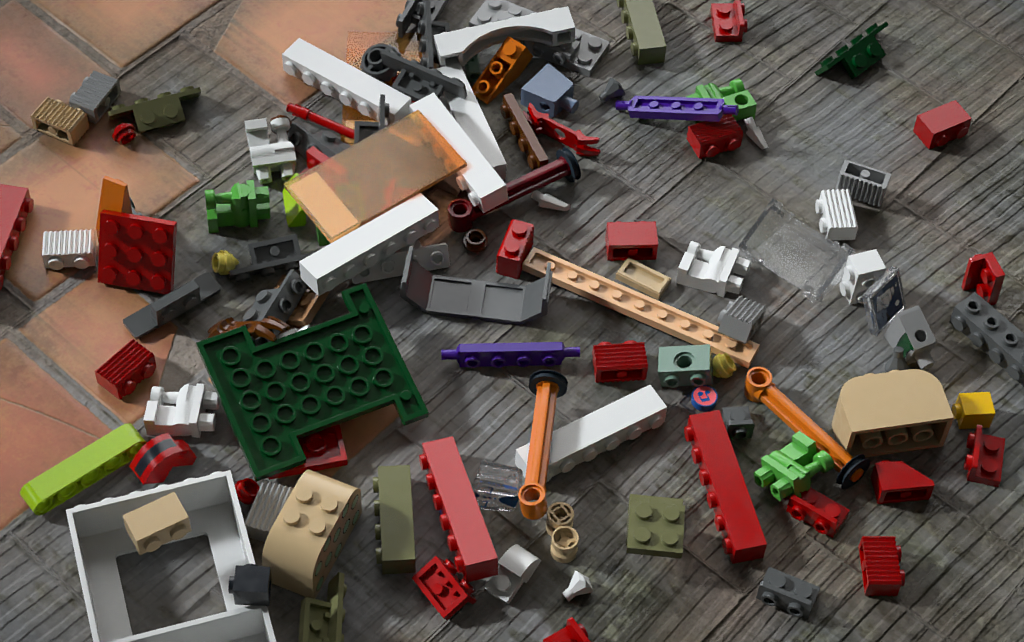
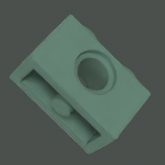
[658,344,713,388]

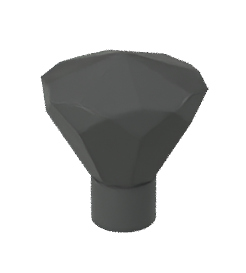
[599,78,625,103]
[885,347,909,372]

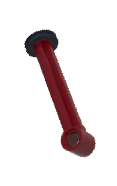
[448,147,581,233]

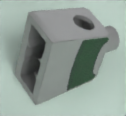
[884,305,936,371]

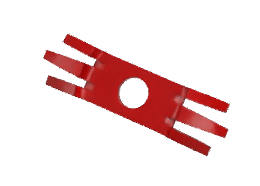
[523,103,601,156]

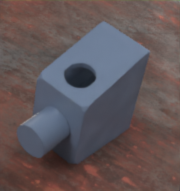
[521,63,579,117]

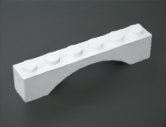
[434,6,575,67]

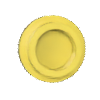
[212,250,239,275]
[712,353,736,379]

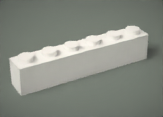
[282,38,411,131]
[436,63,507,180]
[409,93,509,213]
[299,193,439,296]
[515,385,667,482]

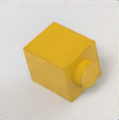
[952,392,996,429]

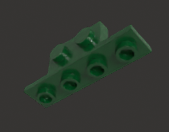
[815,22,888,79]

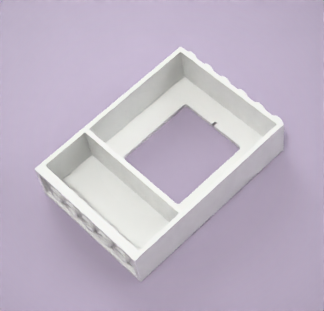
[66,470,276,642]

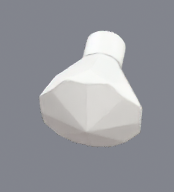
[562,571,593,601]

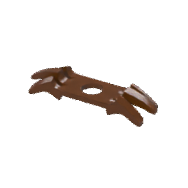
[208,316,290,341]

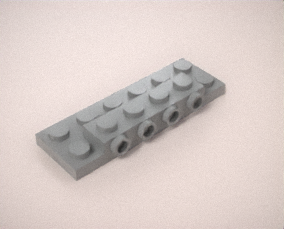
[469,0,610,77]

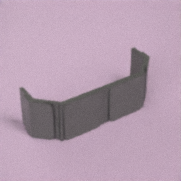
[400,246,553,325]

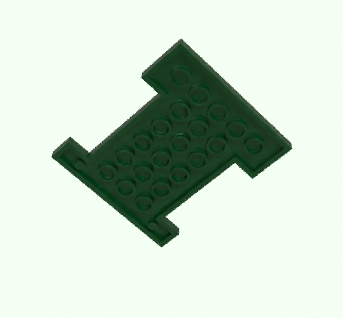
[196,283,429,482]

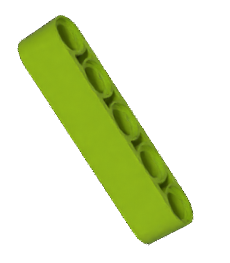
[20,423,147,516]

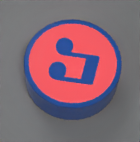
[691,385,718,412]

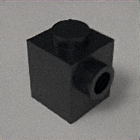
[228,564,272,606]

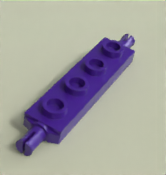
[615,96,739,122]
[441,342,580,368]

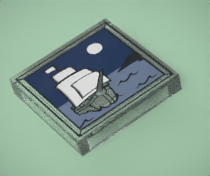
[862,266,906,336]

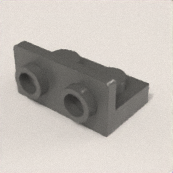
[756,567,820,619]

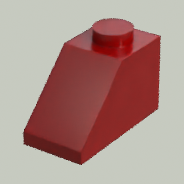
[870,460,935,504]

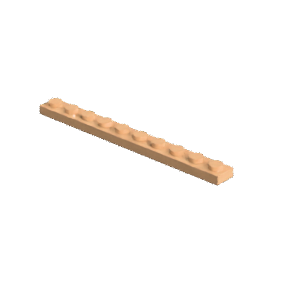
[522,247,760,368]

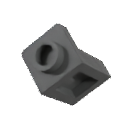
[722,406,755,440]

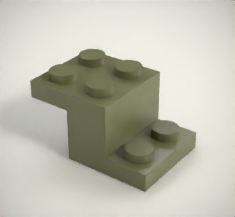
[625,494,685,559]

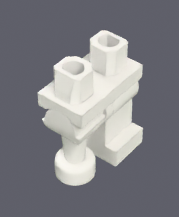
[245,117,297,184]
[676,241,751,297]
[143,383,220,438]

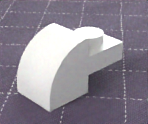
[484,544,541,604]

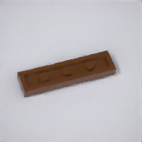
[500,93,548,170]

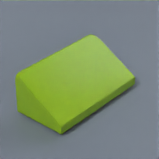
[282,173,307,227]

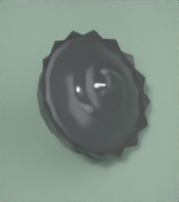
[360,44,401,82]

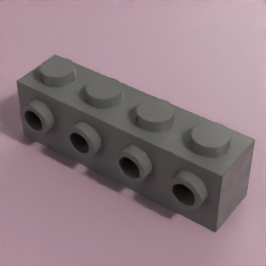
[949,292,1024,386]

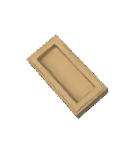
[615,257,671,300]

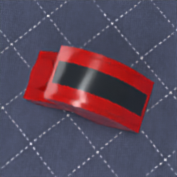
[129,433,197,485]

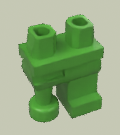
[686,78,757,124]
[205,180,271,233]
[754,431,834,501]

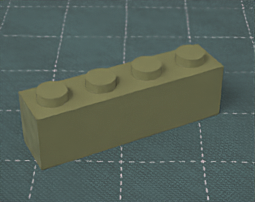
[616,0,667,65]
[373,465,416,574]

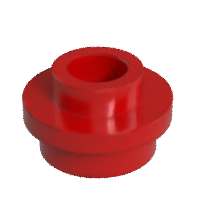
[112,123,136,145]
[235,478,260,504]

